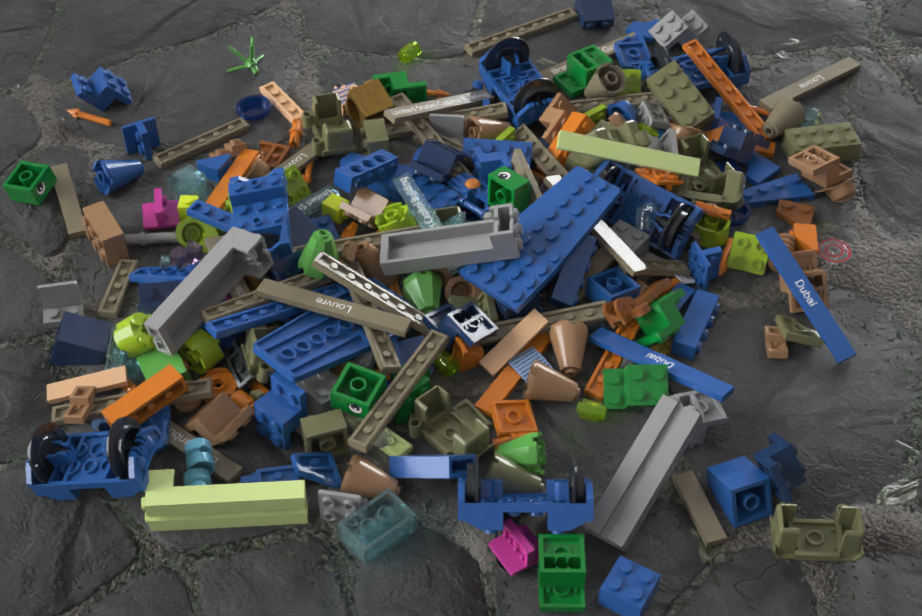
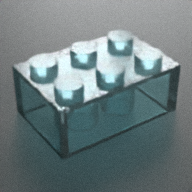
[337,488,417,566]

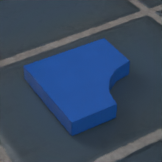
[626,19,660,44]
[742,151,781,186]

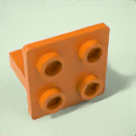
[635,167,684,192]

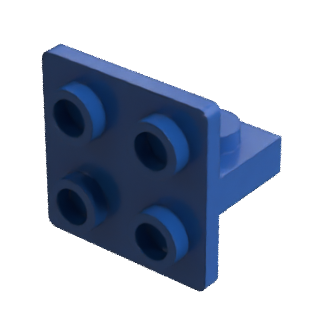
[121,117,160,161]
[687,241,722,291]

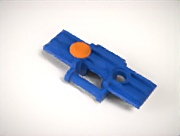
[446,172,490,220]

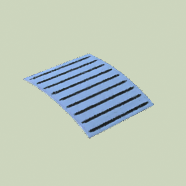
[507,347,553,383]

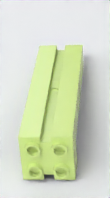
[141,469,308,532]

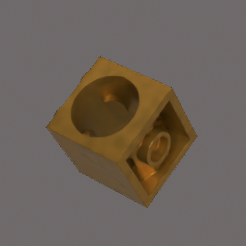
[344,79,395,134]

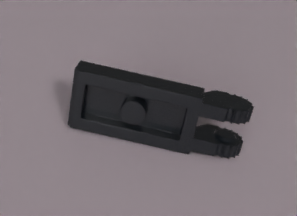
[223,338,257,391]

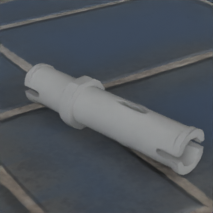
[124,232,179,246]

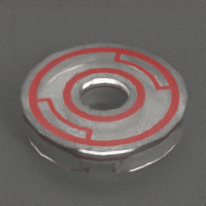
[817,238,853,268]

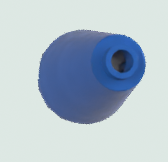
[92,160,145,195]

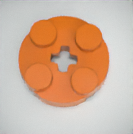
[199,368,239,403]

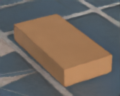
[341,241,357,261]

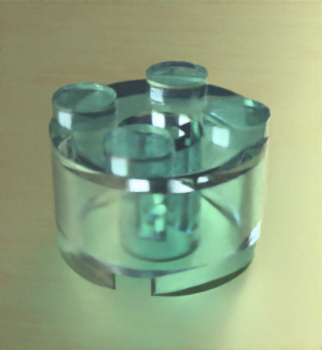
[167,164,208,202]

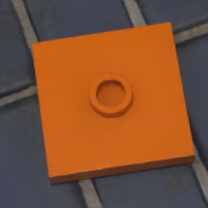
[489,399,539,438]

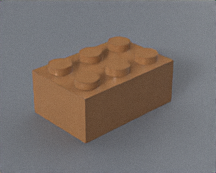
[82,201,130,268]

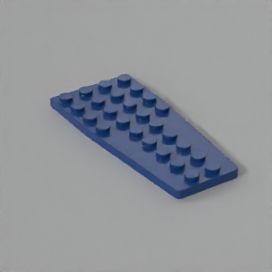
[459,166,620,313]
[252,277,417,383]

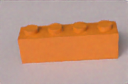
[535,112,595,176]
[101,364,189,427]

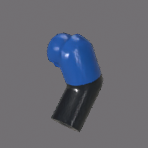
[465,80,483,93]

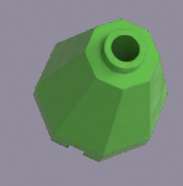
[298,229,340,279]
[402,270,442,314]
[495,432,546,475]

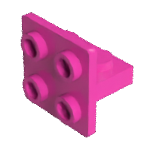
[142,188,180,230]
[489,518,539,576]

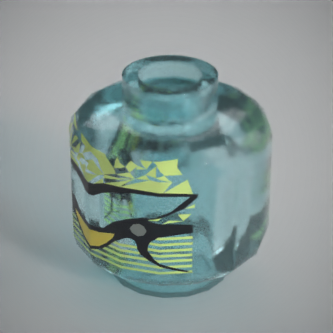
[800,107,823,127]

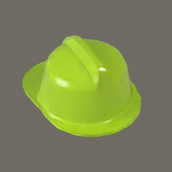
[175,218,219,253]

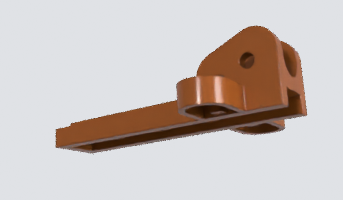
[602,278,671,329]

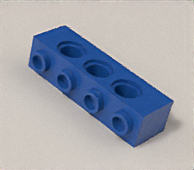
[333,149,398,194]

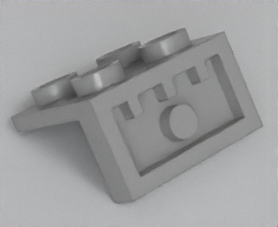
[635,100,670,134]
[429,113,464,144]
[37,281,84,329]
[318,489,368,525]

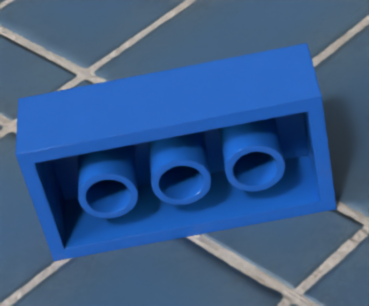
[387,167,465,223]

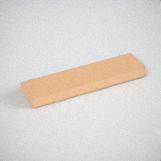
[259,81,304,124]
[479,308,549,377]
[46,365,129,404]

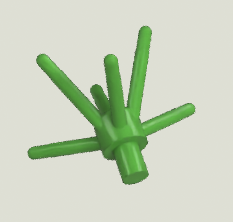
[227,37,264,75]

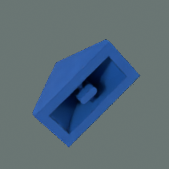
[196,154,232,183]

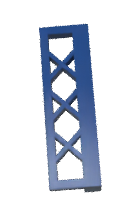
[186,199,233,232]

